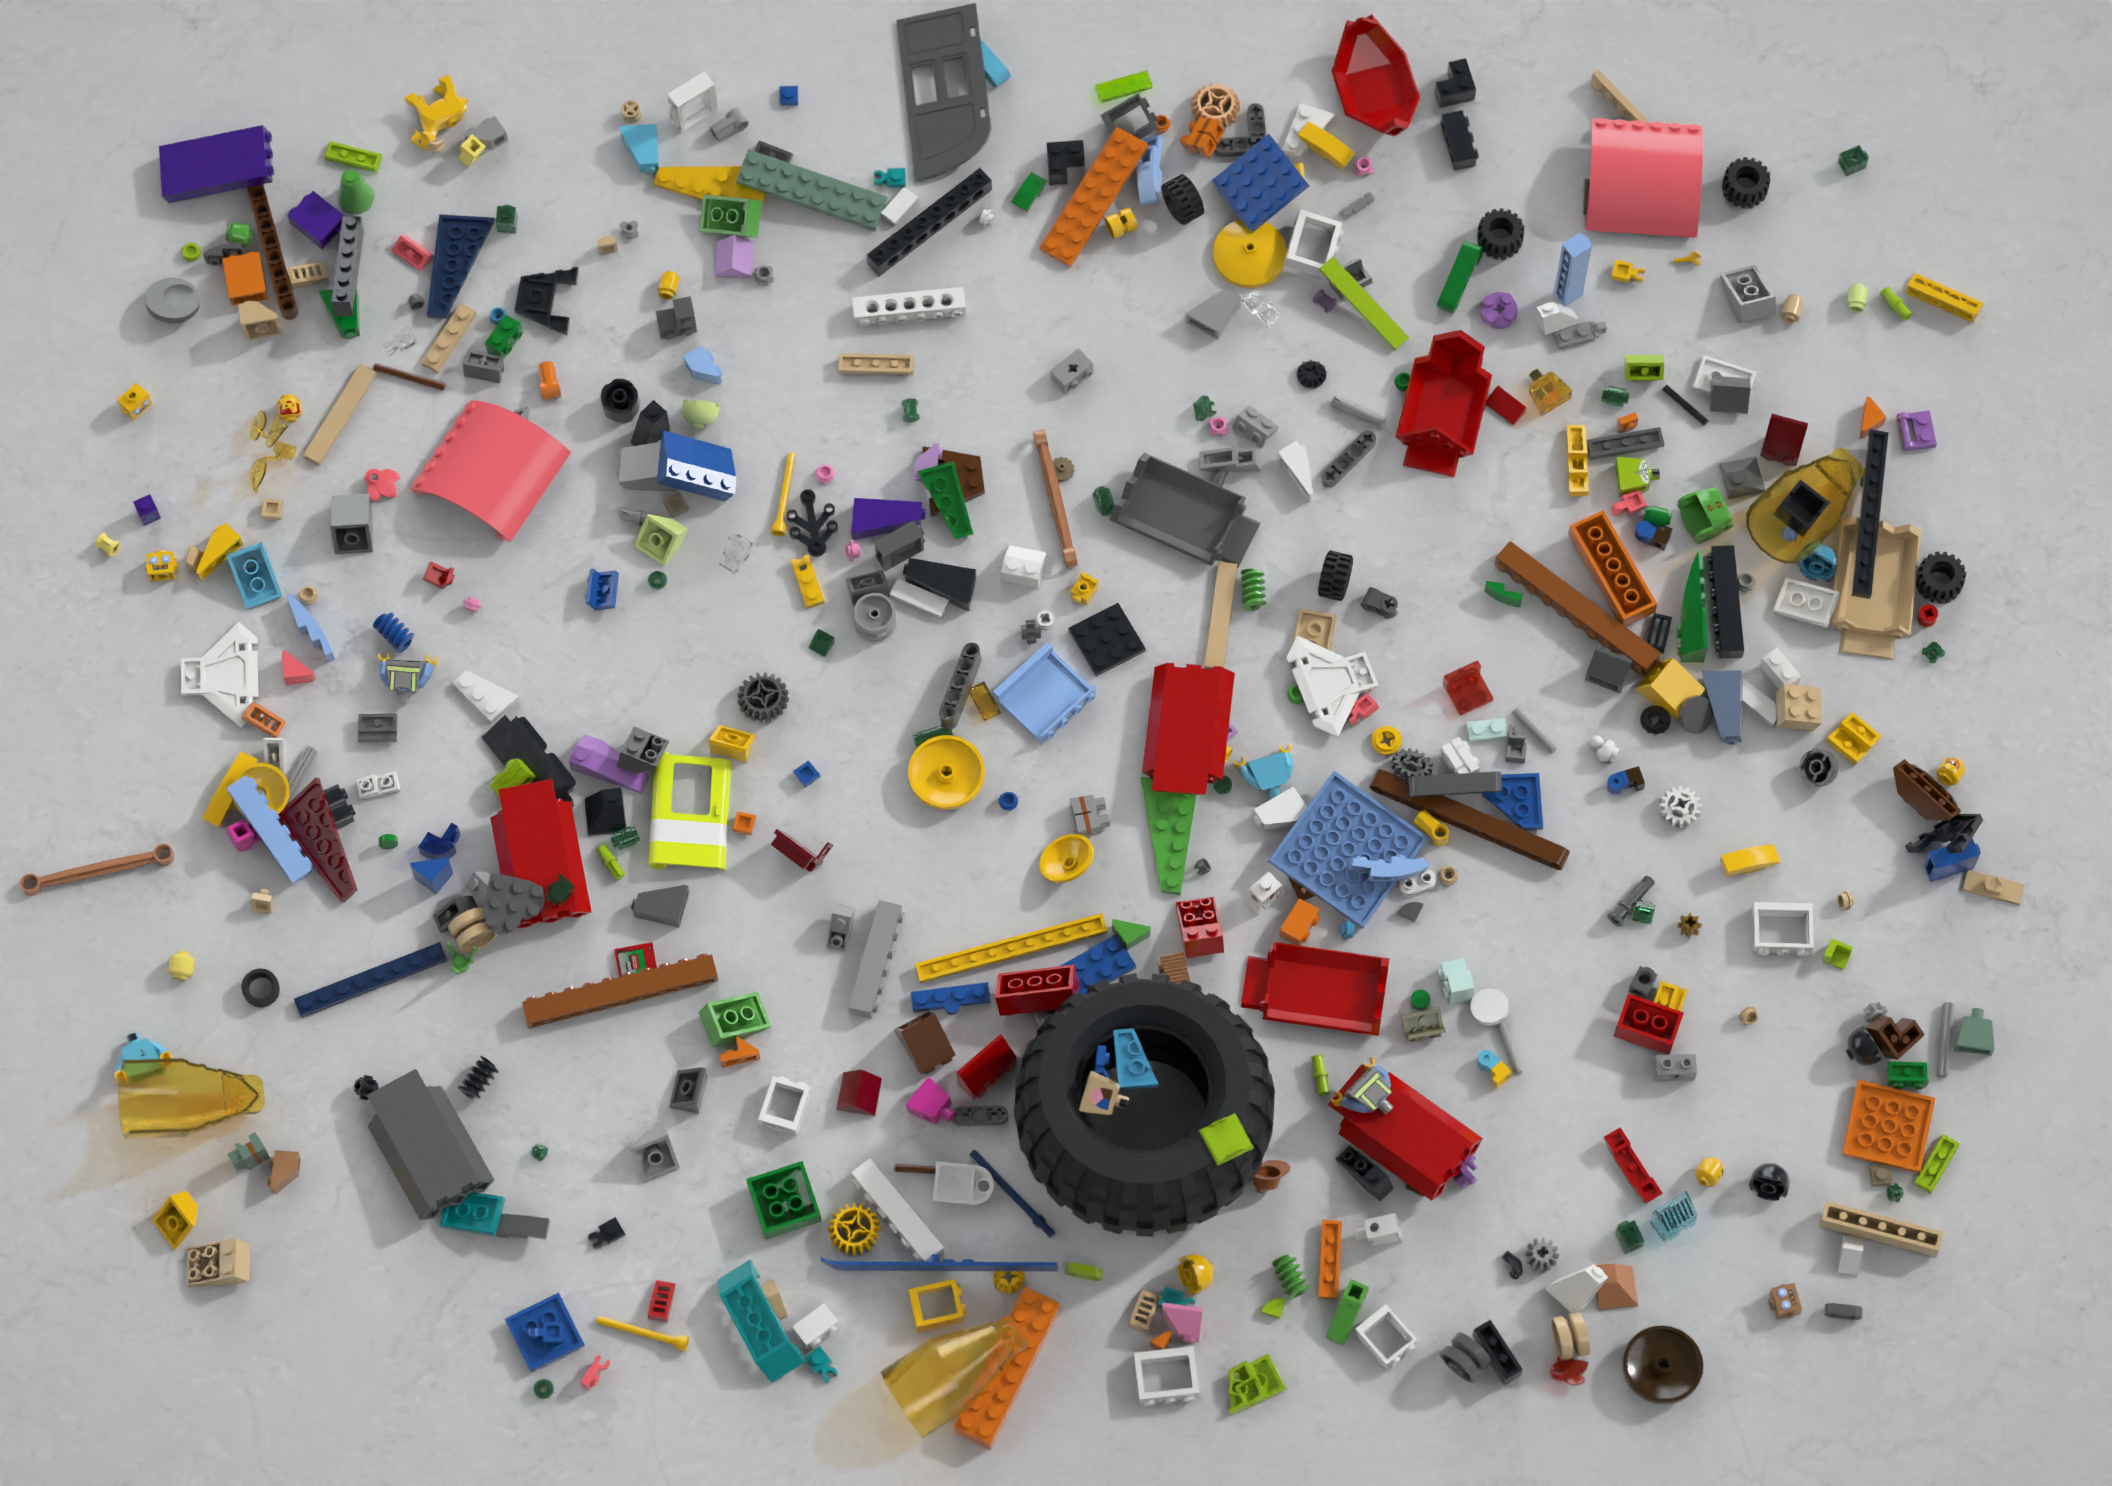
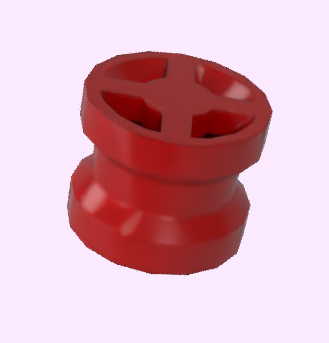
[1917,604,1938,627]

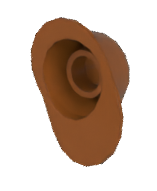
[1253,1160,1290,1193]

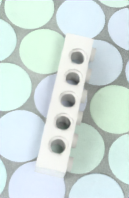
[852,287,966,326]

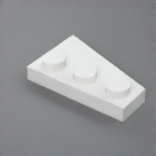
[1282,103,1335,158]

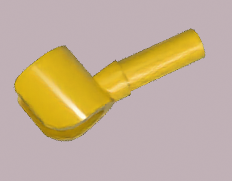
[1674,252,1701,266]

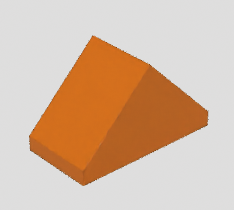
[1859,397,1887,439]

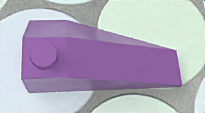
[569,735,649,794]

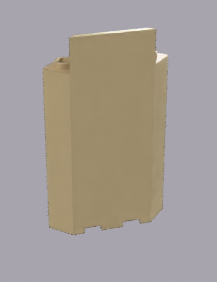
[1830,517,1922,659]

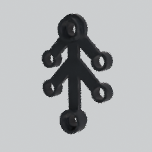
[786,489,838,557]

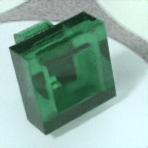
[1193,396,1217,421]
[1632,900,1656,925]

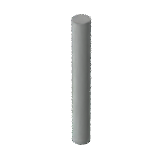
[1512,708,1557,753]
[1497,1020,1523,1075]

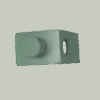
[1954,1008,1995,1056]

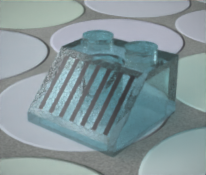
[1650,1191,1698,1242]

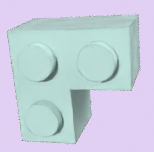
[1438,958,1474,1005]

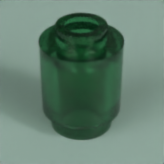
[1601,386,1629,407]
[1092,486,1115,516]
[610,826,640,851]

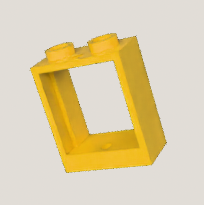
[908,1279,967,1332]

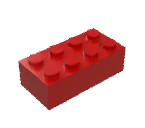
[995,965,1079,1016]

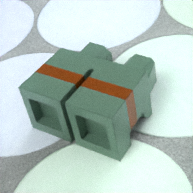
[228,1132,271,1171]

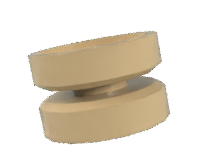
[448,907,498,953]
[1551,1311,1590,1361]

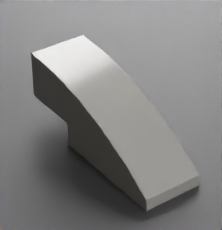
[1199,447,1260,472]

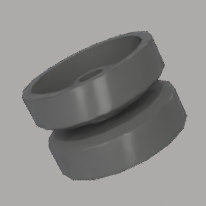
[1440,1332,1491,1383]

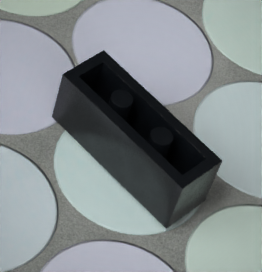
[1440,110,1479,171]
[1472,1319,1523,1386]

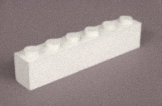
[851,1158,944,1262]

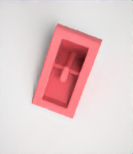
[282,650,316,685]

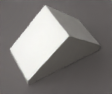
[263,738,287,774]
[1837,1234,1863,1277]

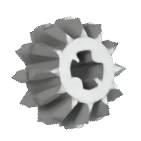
[1525,1237,1559,1272]

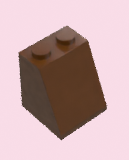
[894,1011,956,1074]

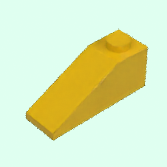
[196,522,243,582]

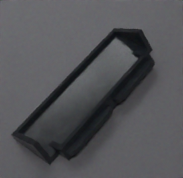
[482,715,576,808]

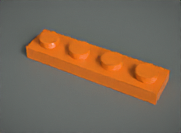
[1318,1220,1342,1300]

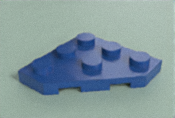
[1482,773,1543,830]

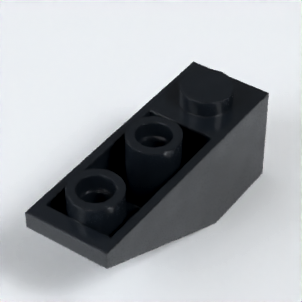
[1335,1146,1394,1201]

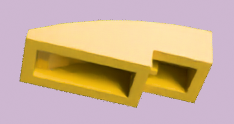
[1296,122,1355,170]
[1720,844,1780,878]

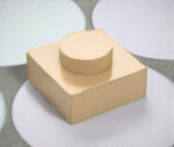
[597,236,618,254]
[261,499,283,520]

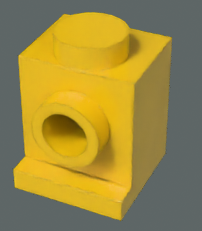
[1070,572,1099,606]

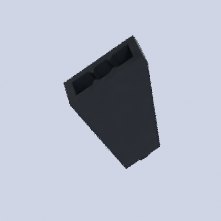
[630,400,670,446]

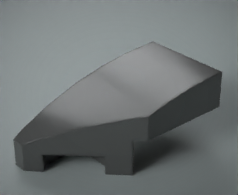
[1505,724,1527,764]

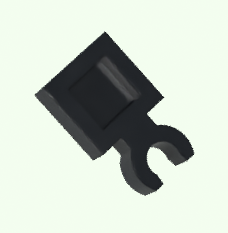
[588,1217,625,1249]

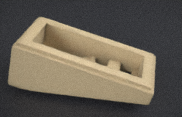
[287,262,329,290]
[1129,1289,1161,1333]

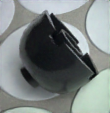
[1846,1025,1882,1066]
[1749,1163,1790,1201]

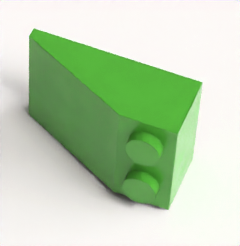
[700,195,761,238]
[698,992,771,1048]

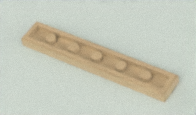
[304,364,377,465]
[1204,562,1237,669]

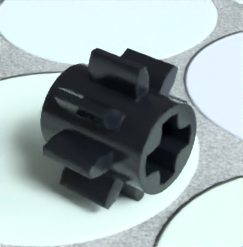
[354,1075,379,1100]

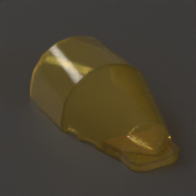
[1746,448,1864,564]
[118,1058,265,1139]
[880,1316,1028,1438]

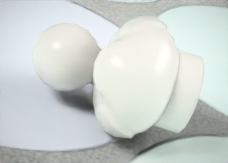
[1590,736,1620,763]

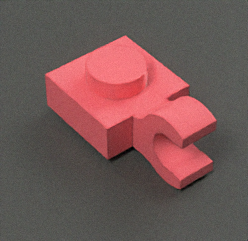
[1611,490,1647,516]
[581,1355,610,1391]

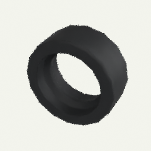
[241,968,280,1008]

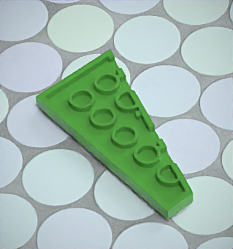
[1141,777,1197,895]

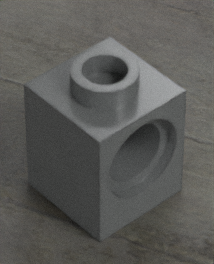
[1628,966,1658,999]

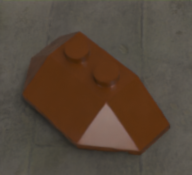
[1893,759,1961,820]

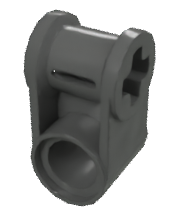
[1360,587,1398,618]

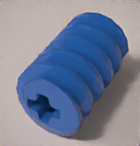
[373,612,414,653]

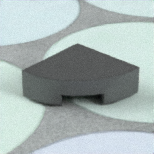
[1397,902,1424,922]

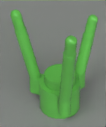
[446,942,477,975]

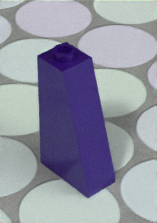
[851,498,926,540]

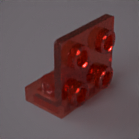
[1443,660,1494,716]

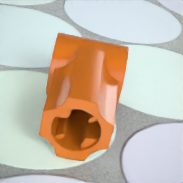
[538,361,561,400]

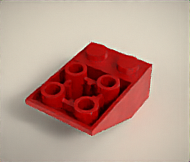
[1176,896,1224,958]

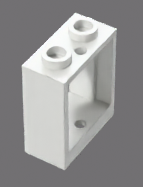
[758,1076,811,1136]
[1355,1304,1417,1369]

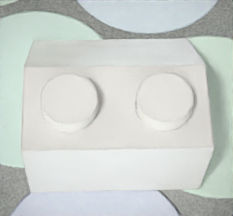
[1001,546,1047,588]

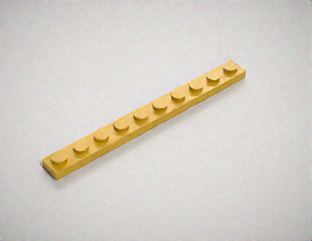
[915,913,1108,983]

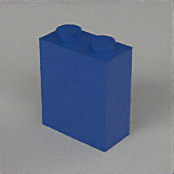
[1924,838,1981,882]

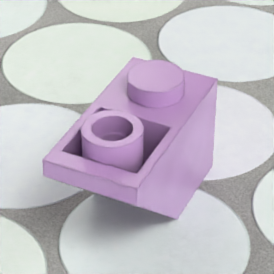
[913,443,943,481]

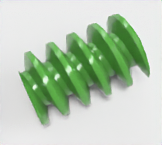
[1241,569,1266,611]
[1272,1255,1309,1300]

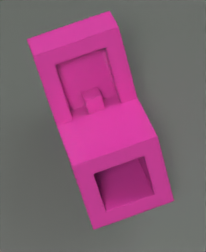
[226,819,261,852]

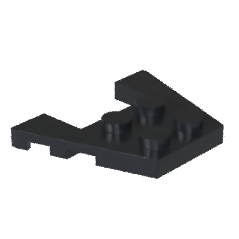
[514,267,579,335]
[1905,814,1983,853]

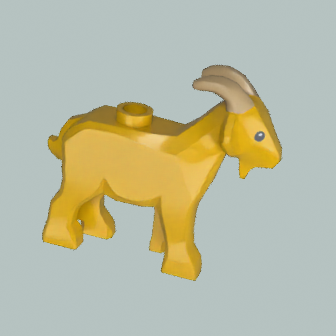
[404,74,468,152]

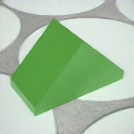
[1112,919,1151,950]

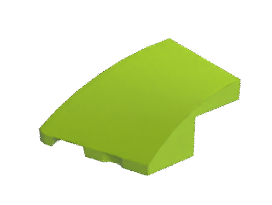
[1229,1353,1287,1414]

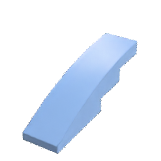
[286,594,335,662]

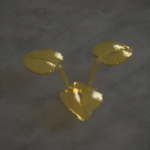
[250,410,296,493]

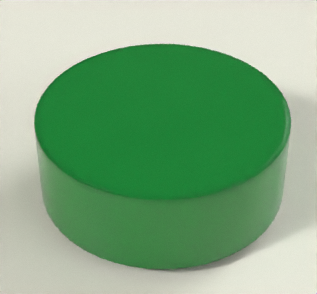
[378,834,398,849]
[1411,990,1431,1010]

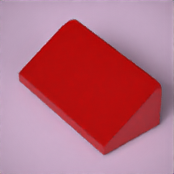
[1486,386,1526,426]

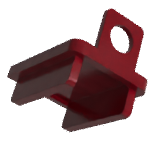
[771,829,833,872]

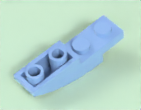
[1137,135,1163,205]
[1349,855,1430,882]

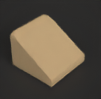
[185,545,204,571]

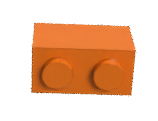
[1279,898,1321,946]

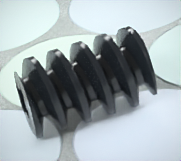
[458,1056,499,1099]

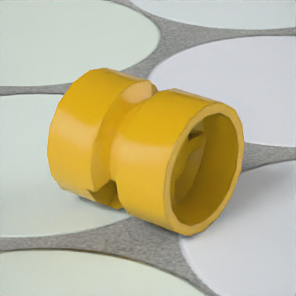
[1104,207,1138,239]

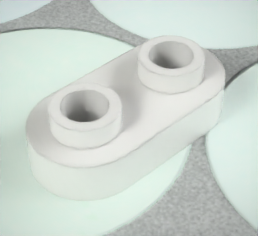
[1398,870,1437,896]

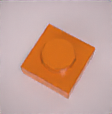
[1617,412,1638,432]
[733,811,756,835]

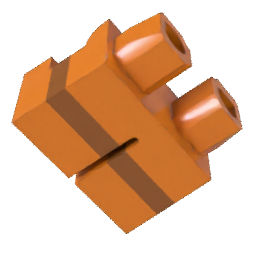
[1180,117,1225,159]

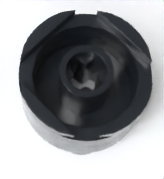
[601,379,640,422]

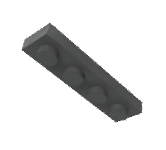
[1587,427,1665,460]

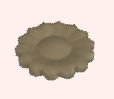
[1052,457,1075,482]

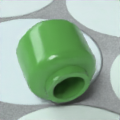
[225,222,253,248]

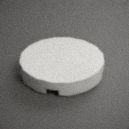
[1470,988,1510,1026]

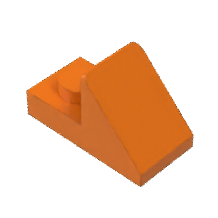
[719,1036,760,1068]

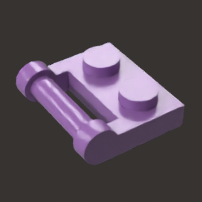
[1896,410,1937,451]

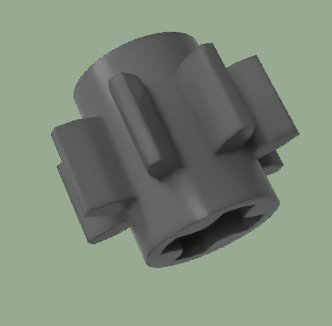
[1021,620,1041,644]

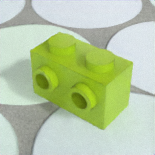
[1624,355,1664,381]

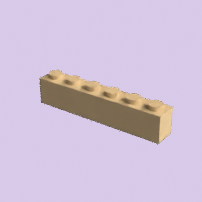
[1819,1201,1943,1257]

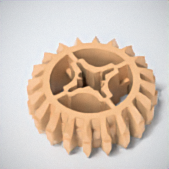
[1191,82,1240,128]

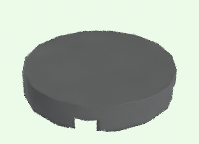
[1679,695,1713,734]

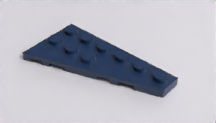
[427,214,495,319]

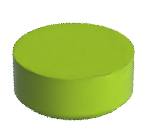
[182,242,201,262]

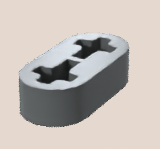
[1824,1303,1863,1320]

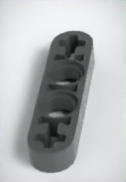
[1321,430,1376,487]

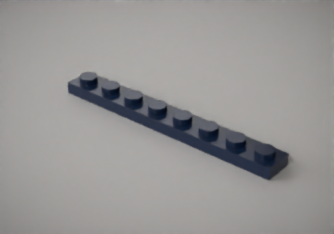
[294,942,447,1018]

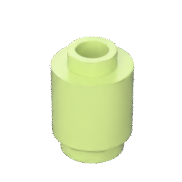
[1847,284,1868,313]

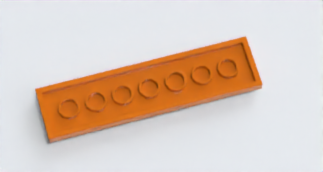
[1039,127,1149,267]

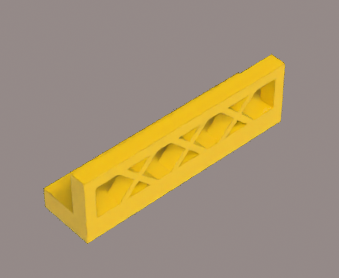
[1905,273,1983,323]

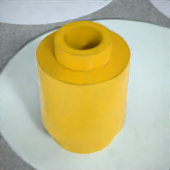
[658,271,680,300]

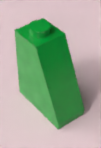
[319,288,360,338]

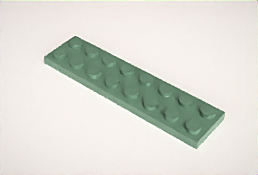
[736,149,888,231]

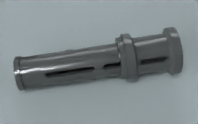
[1608,875,1655,927]

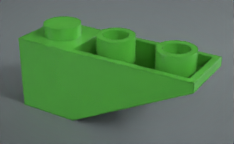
[1326,1279,1369,1346]

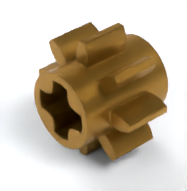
[1677,912,1702,938]

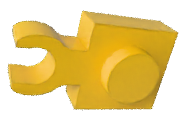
[1611,260,1645,283]

